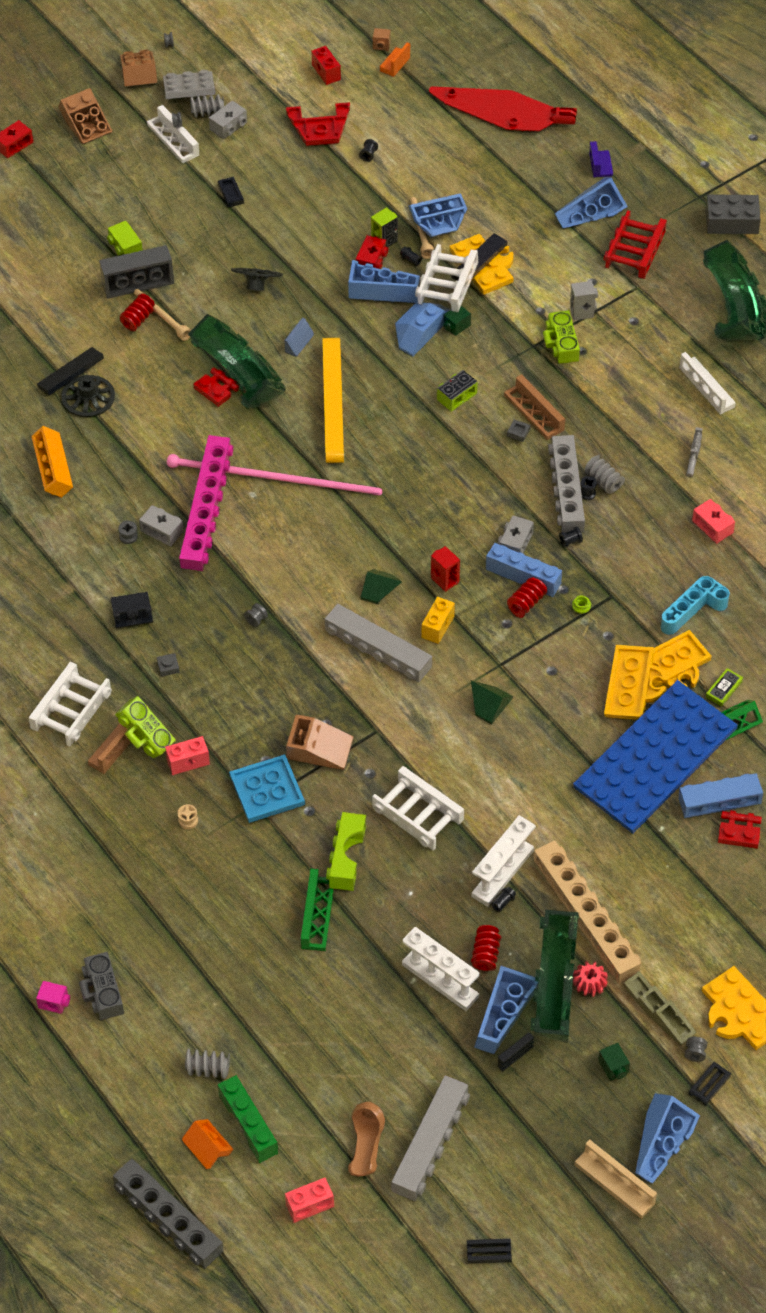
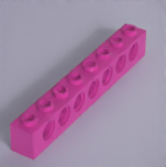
[179,435,234,571]

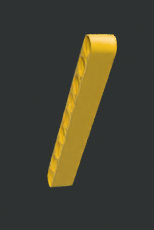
[322,338,344,463]

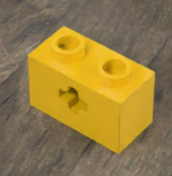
[421,597,455,644]

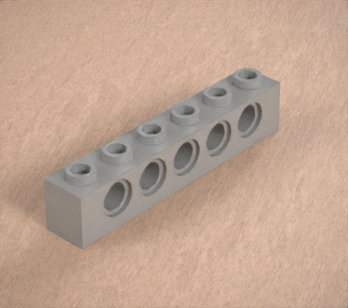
[548,435,585,533]

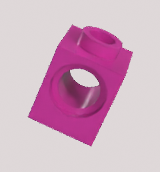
[36,981,70,1014]

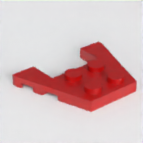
[286,102,350,146]

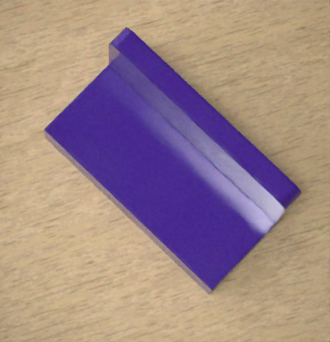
[589,141,613,178]

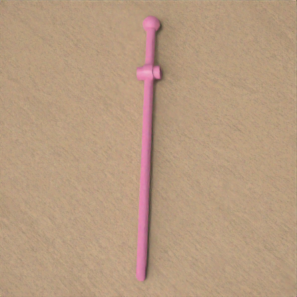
[167,454,382,495]

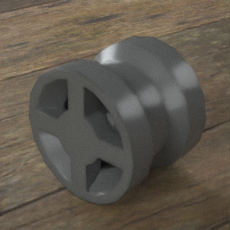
[118,521,138,544]
[244,603,268,627]
[685,1037,708,1062]

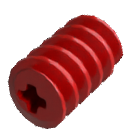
[119,293,155,332]
[507,577,547,618]
[471,925,501,971]

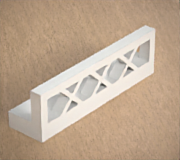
[147,105,199,163]
[680,352,736,414]

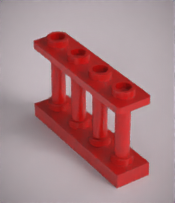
[603,210,667,279]

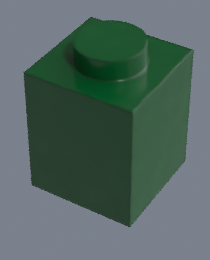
[443,306,471,336]
[598,1043,630,1081]

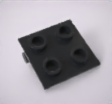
[110,592,153,628]

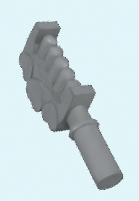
[686,427,702,477]

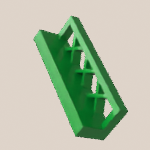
[721,700,763,740]
[301,869,334,951]

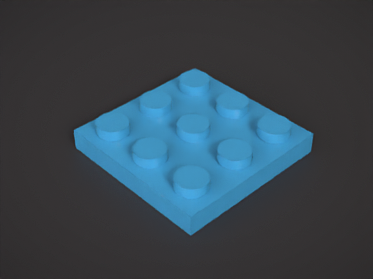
[229,754,305,823]

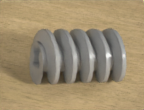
[190,94,224,118]
[585,455,625,494]
[185,1049,230,1079]

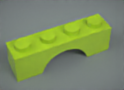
[326,812,366,891]

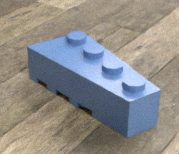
[348,260,420,303]
[474,966,540,1054]

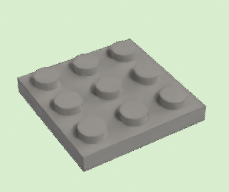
[163,70,215,99]

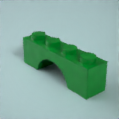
[218,1075,278,1163]

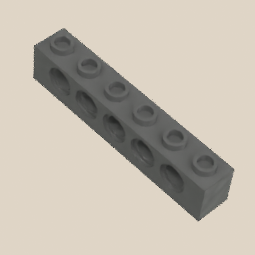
[113,1159,224,1269]

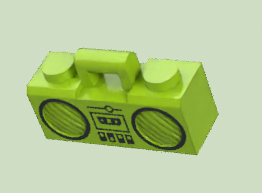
[543,310,580,364]
[115,696,176,758]

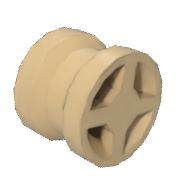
[177,804,198,829]

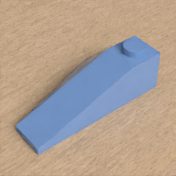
[554,177,628,228]
[635,1093,700,1184]

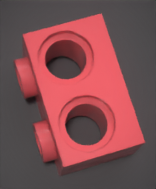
[285,1178,334,1223]

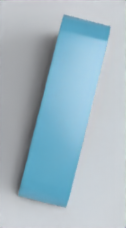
[661,576,730,635]

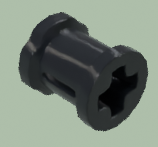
[359,139,378,162]
[580,476,597,500]
[559,526,583,548]

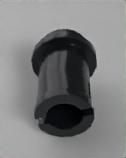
[400,246,422,266]
[491,887,516,912]

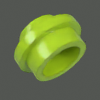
[572,595,591,614]

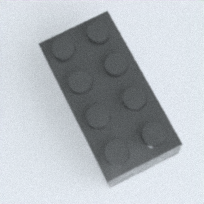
[99,245,174,299]

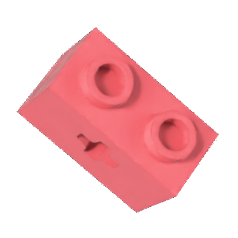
[692,499,735,544]
[165,736,210,775]

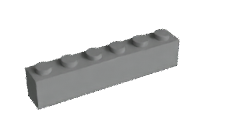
[325,604,432,682]
[391,1075,470,1201]

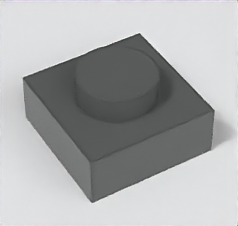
[507,419,531,442]
[156,653,180,677]

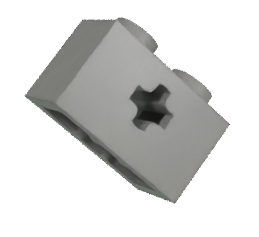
[209,101,247,139]
[570,281,598,320]
[139,505,184,547]
[497,515,534,553]

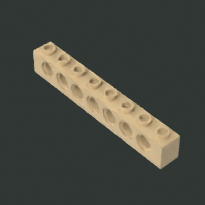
[534,840,642,984]

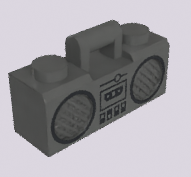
[79,952,124,1020]

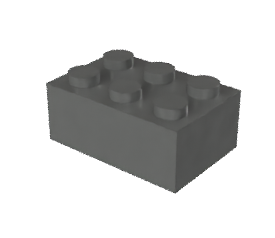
[706,194,761,234]

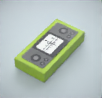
[706,668,743,707]

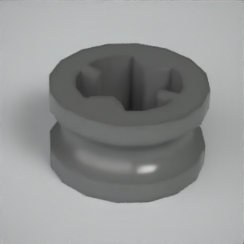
[164,32,174,48]
[171,112,182,128]

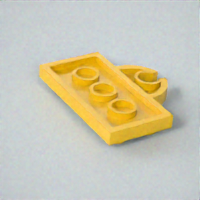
[450,233,514,295]
[653,630,712,689]
[604,645,668,720]
[702,966,766,1050]

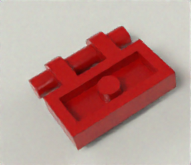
[193,367,240,407]
[718,810,762,849]

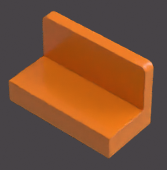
[380,42,410,77]
[182,1119,233,1169]

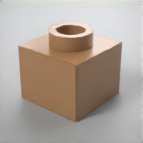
[373,28,391,51]

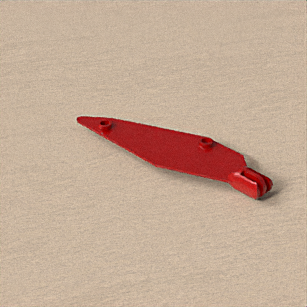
[429,86,577,132]

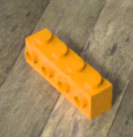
[31,426,73,498]

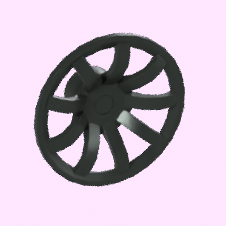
[231,268,283,291]
[62,375,115,417]

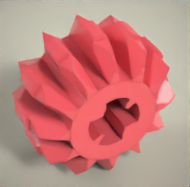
[573,961,608,997]

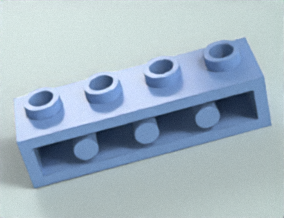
[486,543,562,597]
[678,773,763,818]

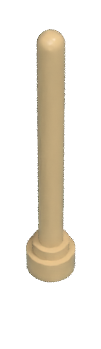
[410,197,434,259]
[134,289,192,341]

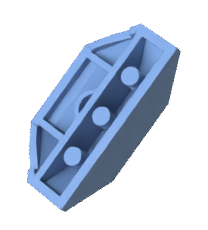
[408,193,467,237]
[395,302,450,356]

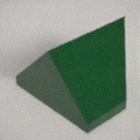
[361,569,402,604]
[471,680,513,725]

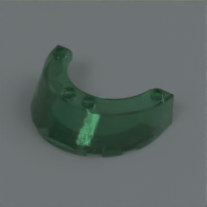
[703,240,766,342]
[188,314,286,409]
[530,909,579,1043]

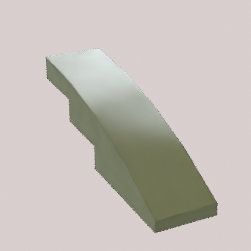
[622,971,697,1045]

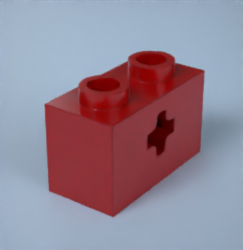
[311,45,341,85]
[0,120,33,159]
[355,235,388,269]
[431,546,460,592]

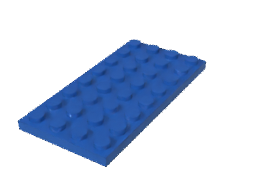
[573,680,737,834]

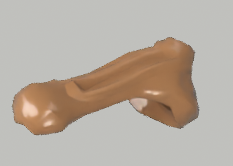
[348,1102,385,1177]

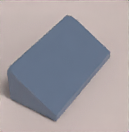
[284,318,314,357]

